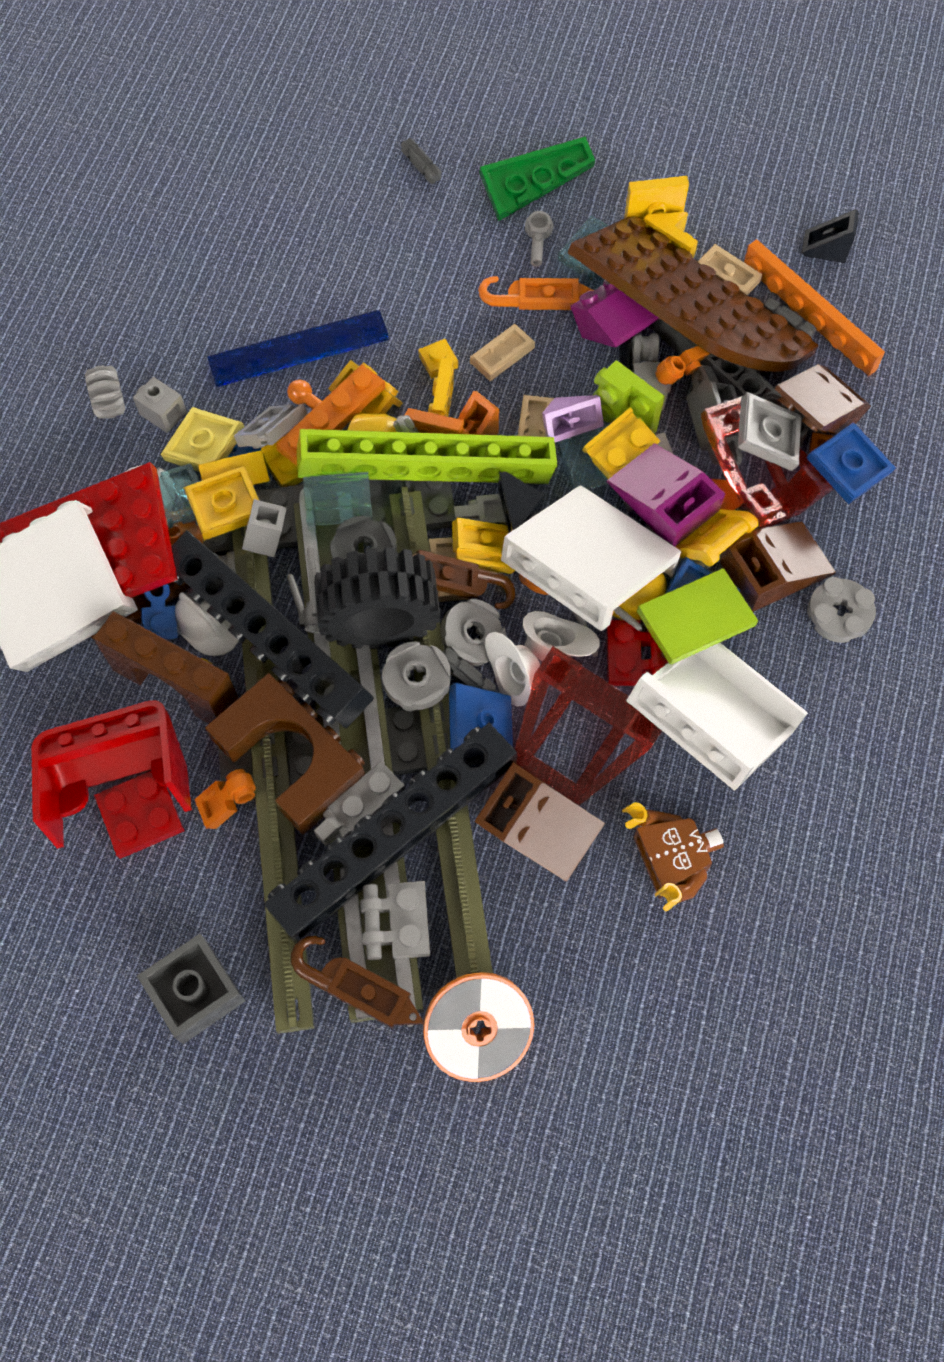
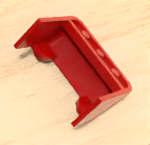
[31,700,192,849]

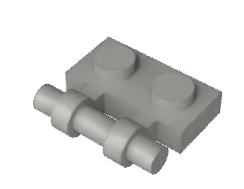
[360,881,430,960]

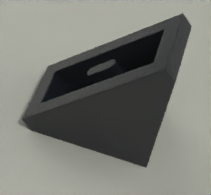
[801,209,859,263]
[498,471,544,534]

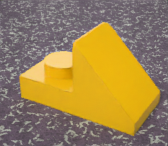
[644,212,698,258]

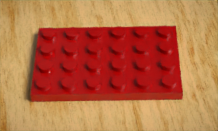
[0,462,178,598]

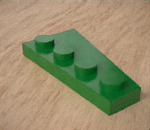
[479,136,595,221]

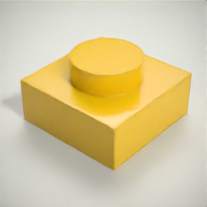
[418,339,458,379]

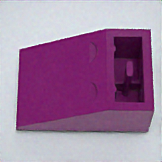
[607,443,725,547]

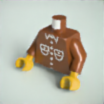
[622,802,724,911]

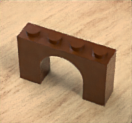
[93,611,239,723]
[205,673,365,835]

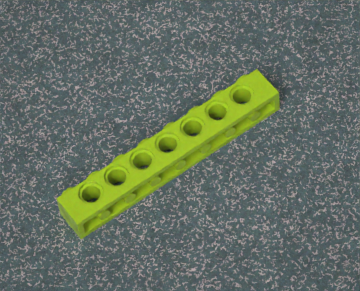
[296,429,557,484]

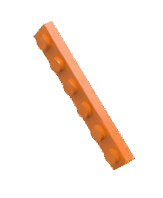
[744,239,885,376]

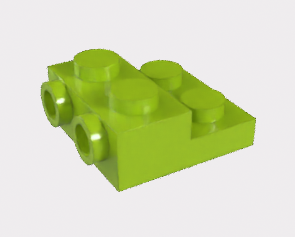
[593,360,665,434]

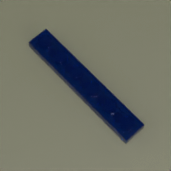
[207,309,389,387]

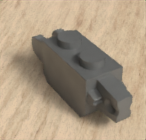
[686,365,743,468]

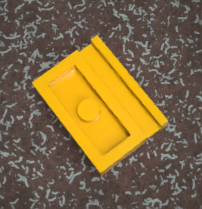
[428,357,454,417]
[582,407,660,479]
[452,517,515,574]

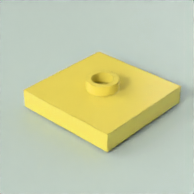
[161,407,244,472]

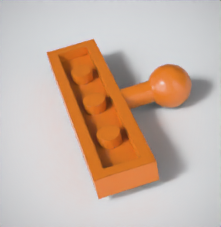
[276,364,385,466]

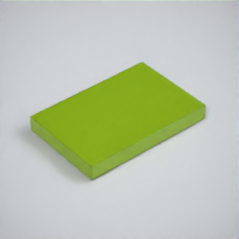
[637,568,758,665]

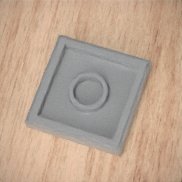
[738,392,801,471]

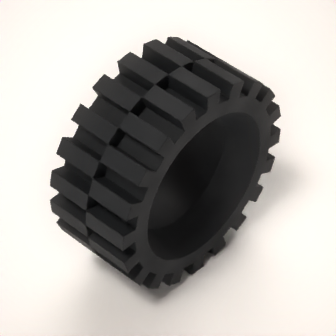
[314,547,441,649]

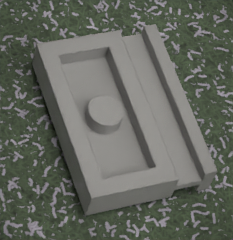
[234,404,308,449]

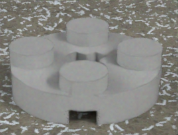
[807,577,876,643]
[440,599,506,667]
[382,642,451,712]

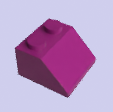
[570,280,660,348]

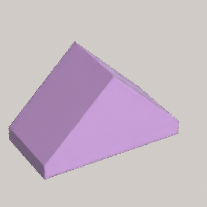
[542,395,604,442]

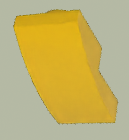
[198,450,270,485]

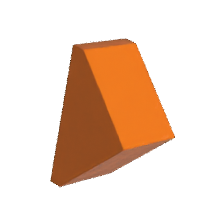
[458,391,499,435]

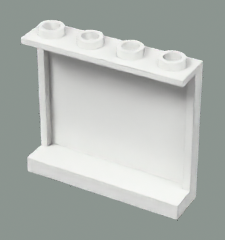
[501,485,681,631]
[0,500,138,672]
[626,643,808,791]

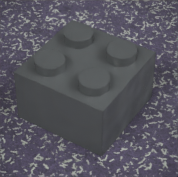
[137,933,246,1044]

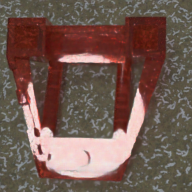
[701,396,834,529]
[515,646,662,806]

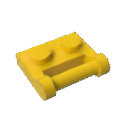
[675,509,758,567]

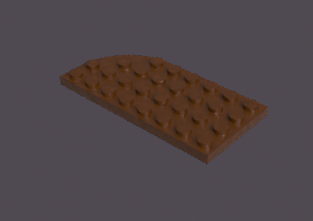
[567,216,819,372]

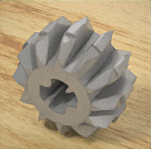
[85,365,125,419]

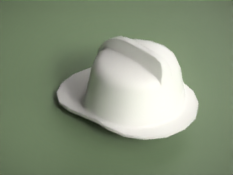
[175,592,239,656]
[522,611,599,663]
[485,632,542,707]

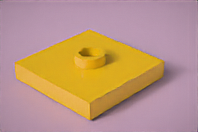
[624,176,689,220]
[183,466,259,541]

